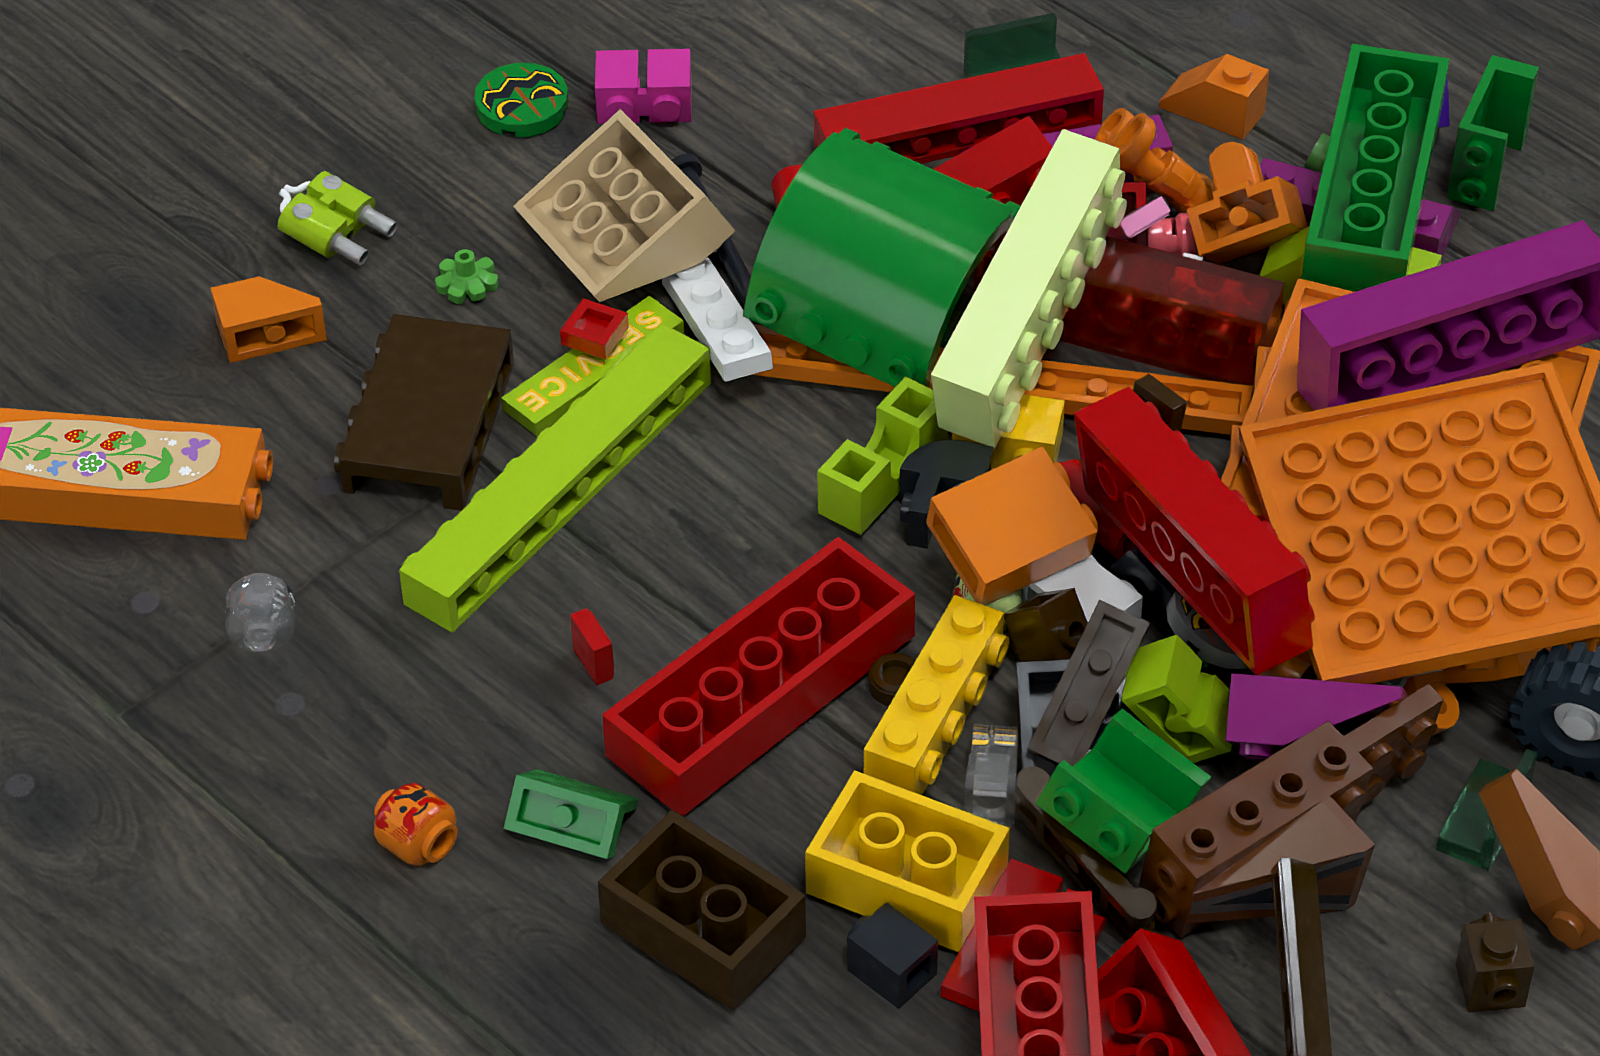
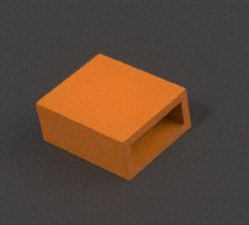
[926,446,1098,606]

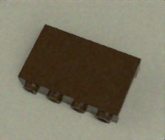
[334,314,514,511]

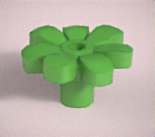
[435,249,499,304]

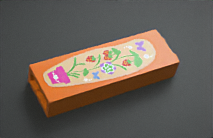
[0,408,273,540]

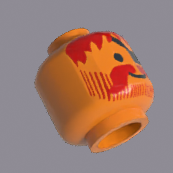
[374,782,458,866]

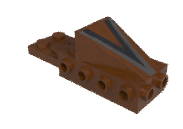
[1138,684,1444,938]

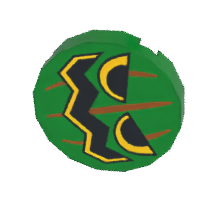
[474,63,569,137]

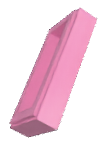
[1105,196,1170,246]

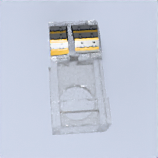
[964,723,1018,826]

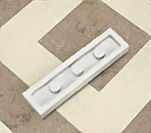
[662,257,773,382]

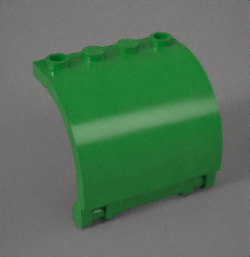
[743,128,1021,388]

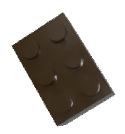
[598,810,806,1011]

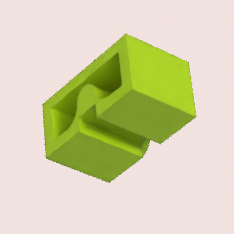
[1121,634,1232,763]

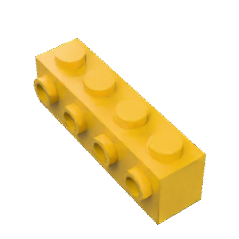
[864,595,1009,795]

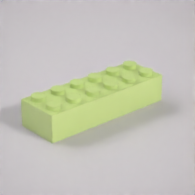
[931,129,1127,448]

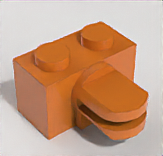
[1187,142,1308,264]

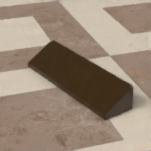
[1271,858,1332,1056]

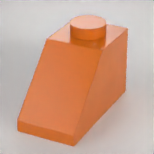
[1159,54,1269,140]
[210,276,327,363]

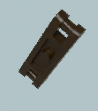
[1015,766,1157,941]

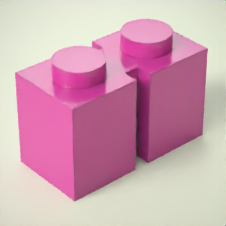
[595,49,692,124]

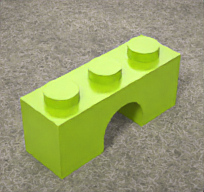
[817,377,948,535]

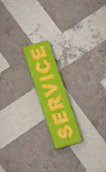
[501,296,684,436]

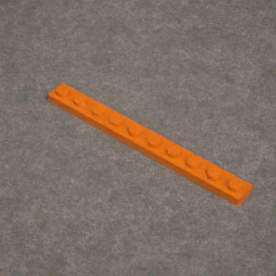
[752,324,1253,435]

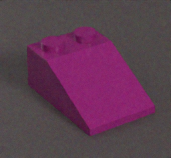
[1226,673,1409,761]

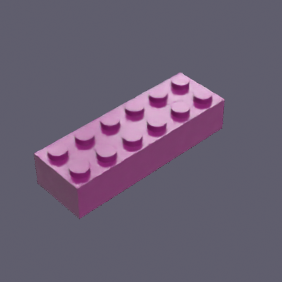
[1297,220,1600,410]

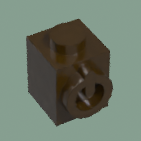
[1004,588,1088,662]
[1456,913,1535,1013]

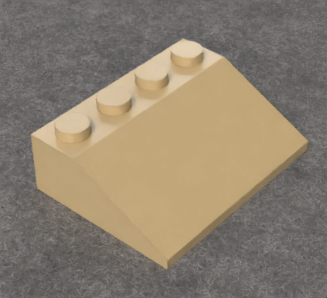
[513,109,735,302]

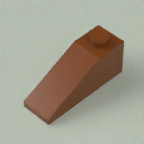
[1479,768,1600,951]

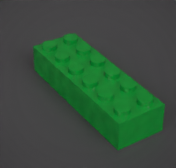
[1301,44,1450,292]

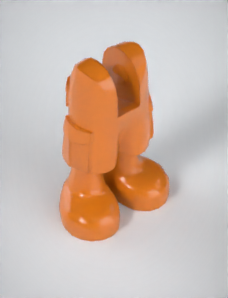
[1094,108,1216,213]

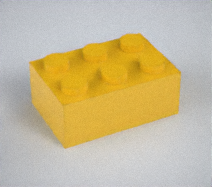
[805,770,1010,952]

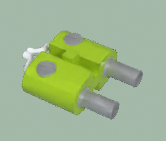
[277,171,397,265]

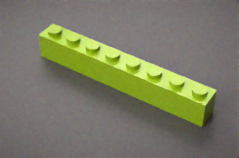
[399,323,711,633]

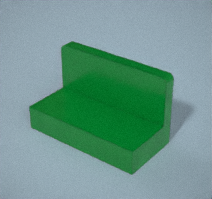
[503,769,639,859]

